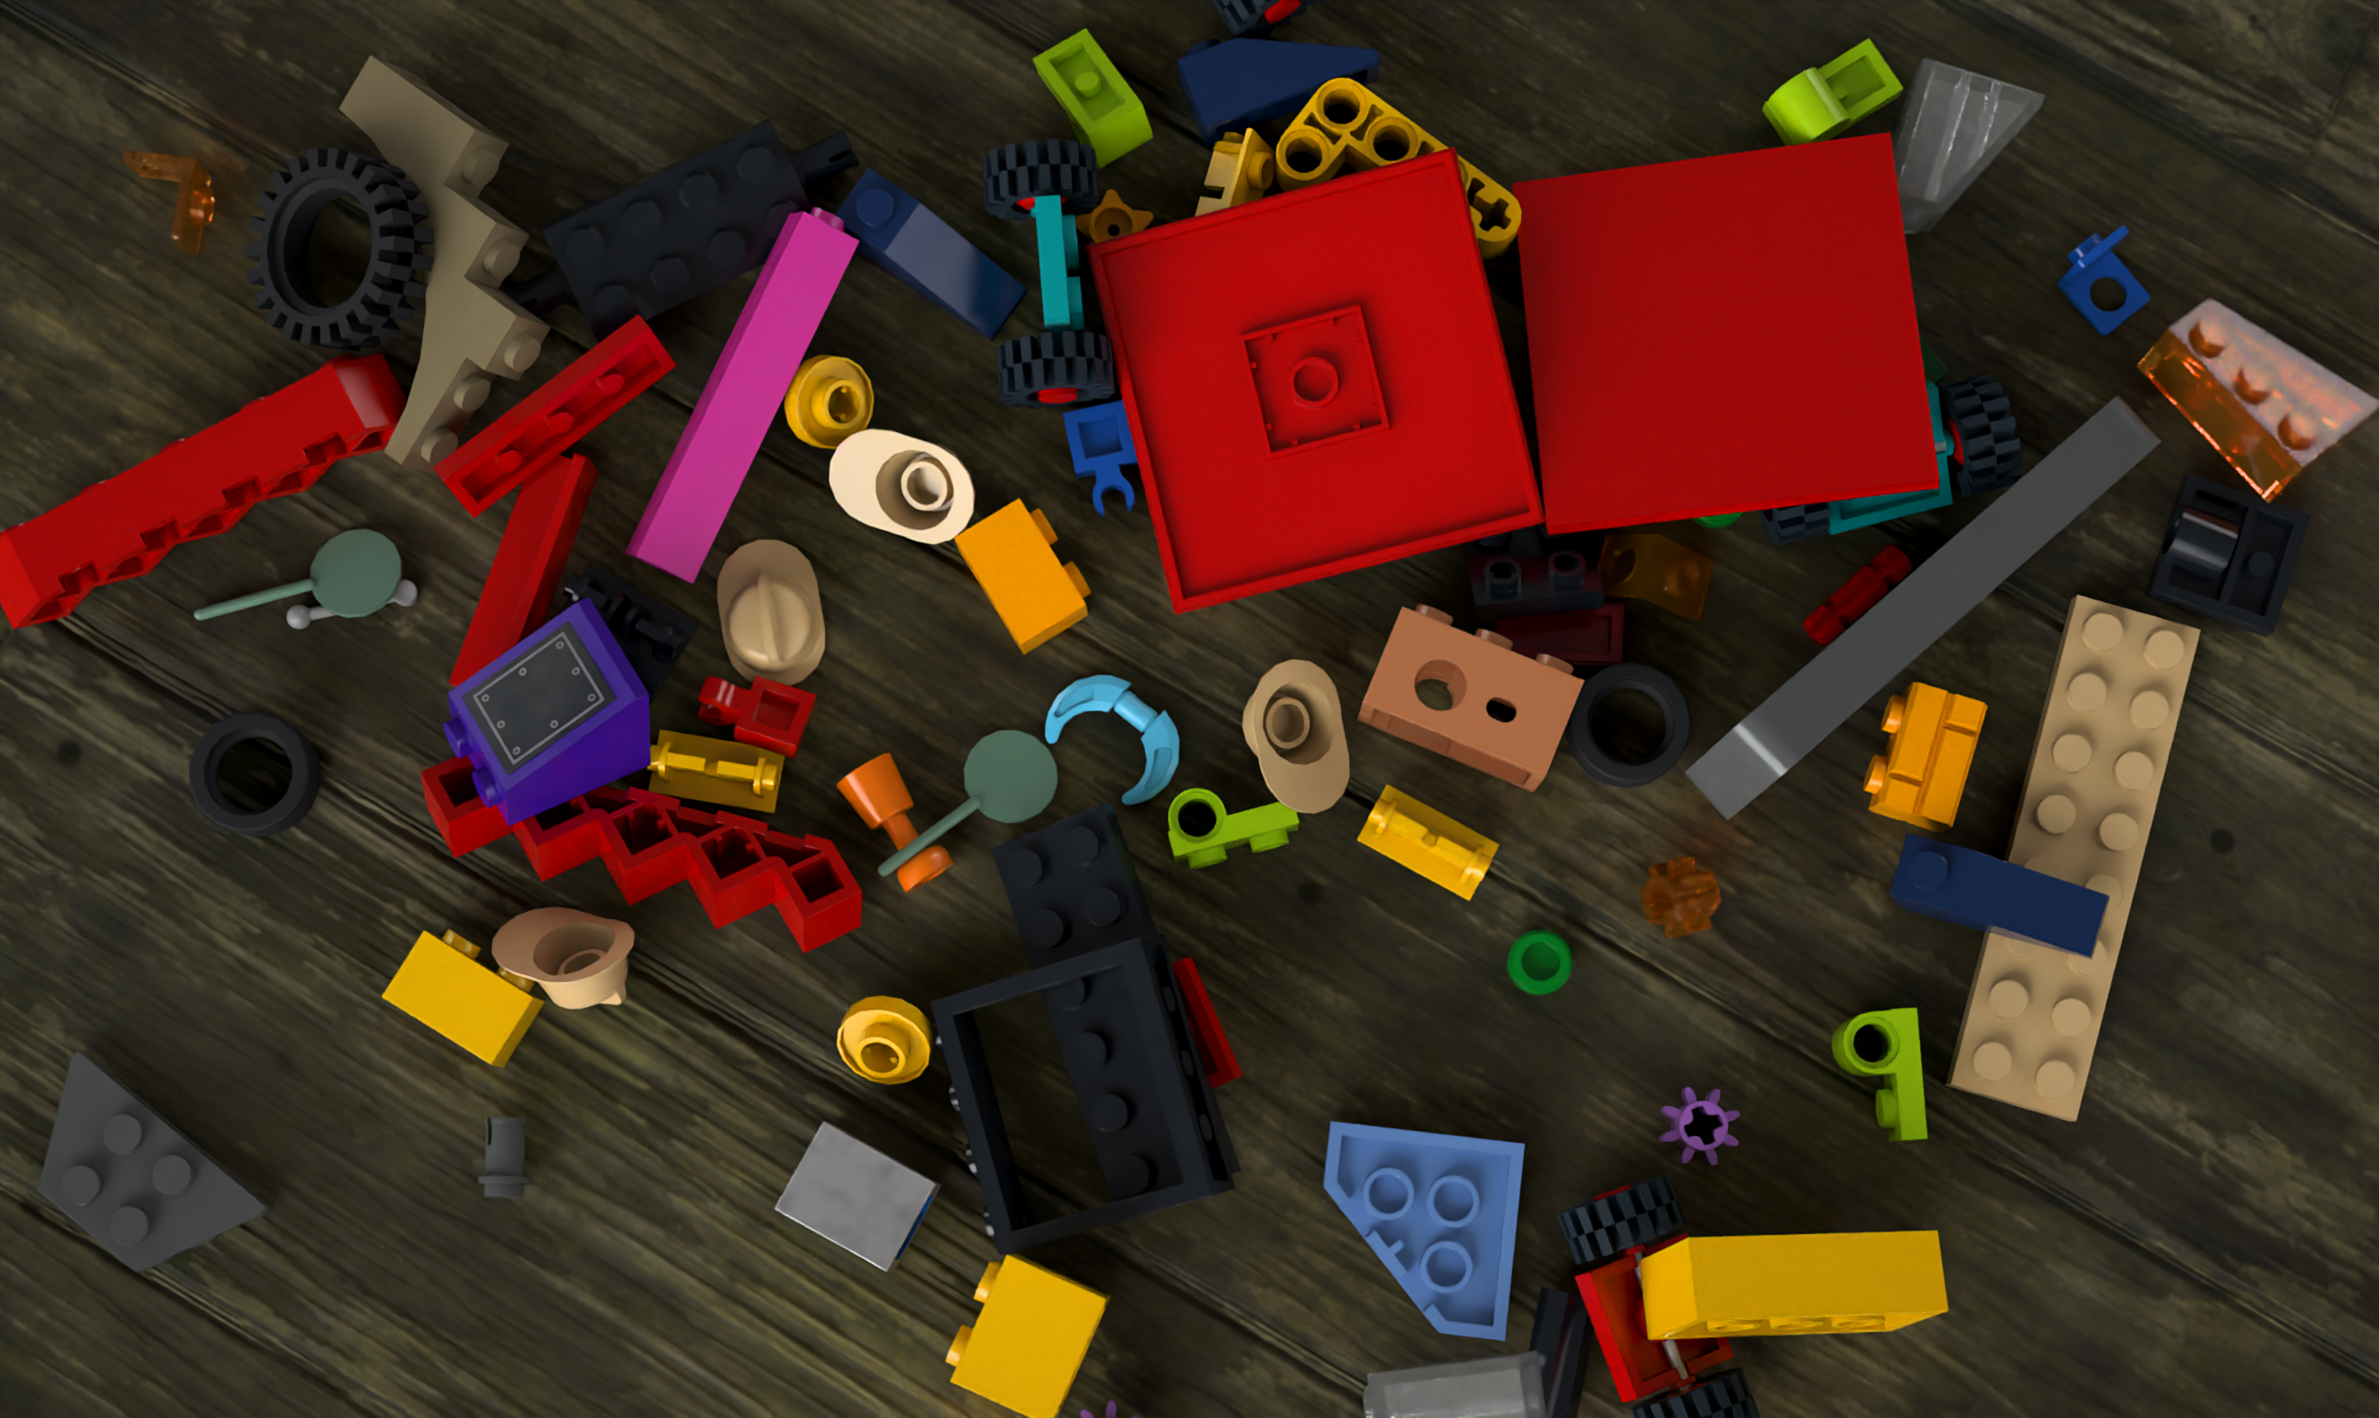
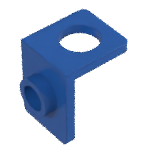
[2057,225,2150,336]

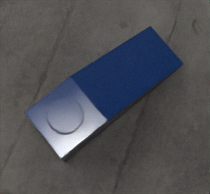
[1178,38,1380,147]
[835,168,1027,342]
[1889,834,2110,960]

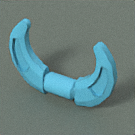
[1045,675,1180,805]

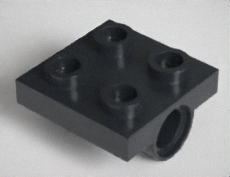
[2145,473,2311,637]
[1460,503,1604,623]

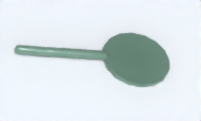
[194,529,403,620]
[878,730,1058,876]

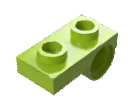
[1762,38,1904,146]
[1168,788,1299,869]

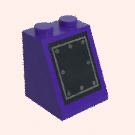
[444,597,651,826]

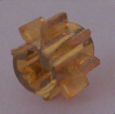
[1639,856,1721,939]

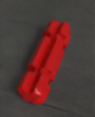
[1802,545,1913,647]

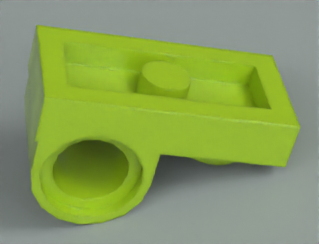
[1033,28,1153,169]
[1831,1008,1928,1142]

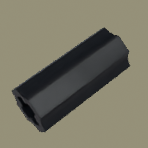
[1515,1287,1594,1418]

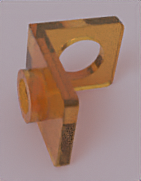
[123,150,214,255]
[1598,534,1713,620]

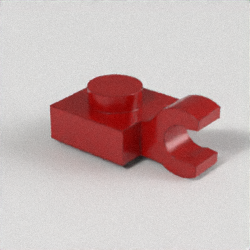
[697,675,817,759]

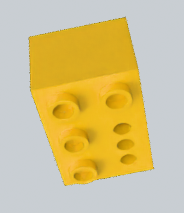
[945,1253,1111,1418]

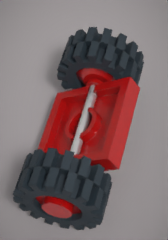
[1557,1174,1761,1418]

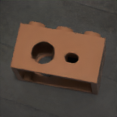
[1357,604,1584,793]

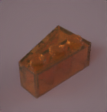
[2137,297,2379,504]

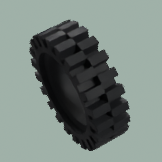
[246,147,434,351]

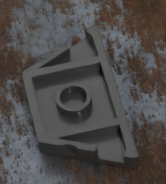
[38,1051,273,1272]

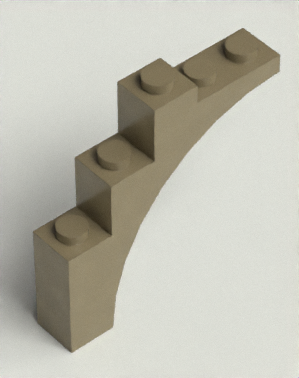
[339,55,551,474]

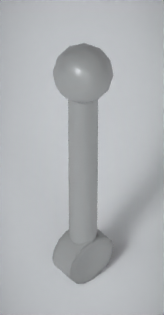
[287,580,419,629]

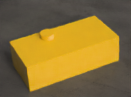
[1639,1230,1949,1340]

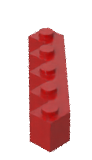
[0,353,407,630]
[420,755,862,953]

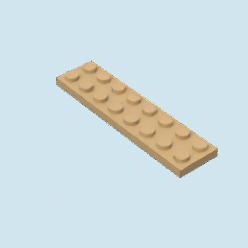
[1945,595,2201,1122]

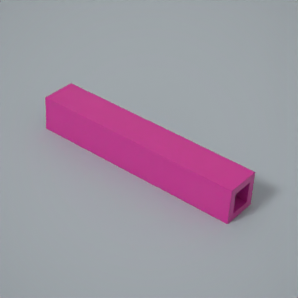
[624,207,859,584]

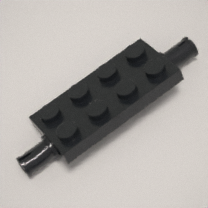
[503,118,860,343]

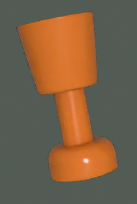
[836,753,955,893]

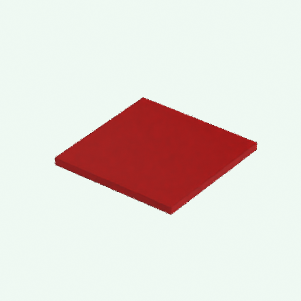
[1512,132,1940,535]
[1086,147,1546,615]

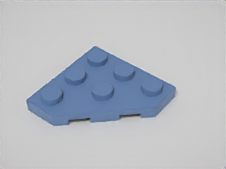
[1323,1121,1525,1341]

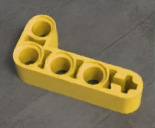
[1275,78,1522,259]

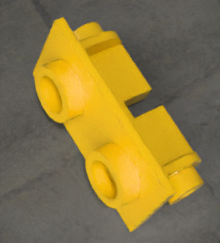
[1195,128,1275,216]
[647,730,785,813]
[1357,784,1500,901]

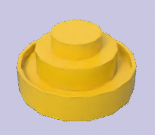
[784,355,874,449]
[837,995,934,1085]

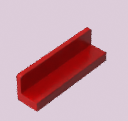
[433,314,677,518]
[449,453,599,688]

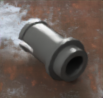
[478,1117,530,1198]

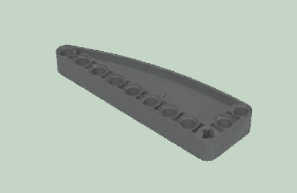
[1684,394,2162,821]

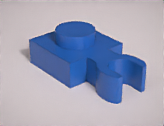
[1063,400,1138,518]

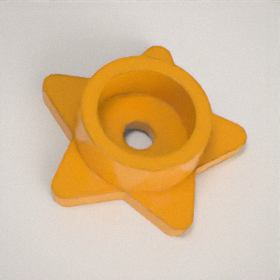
[1075,189,1153,245]

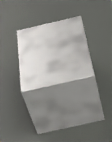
[775,1121,942,1272]

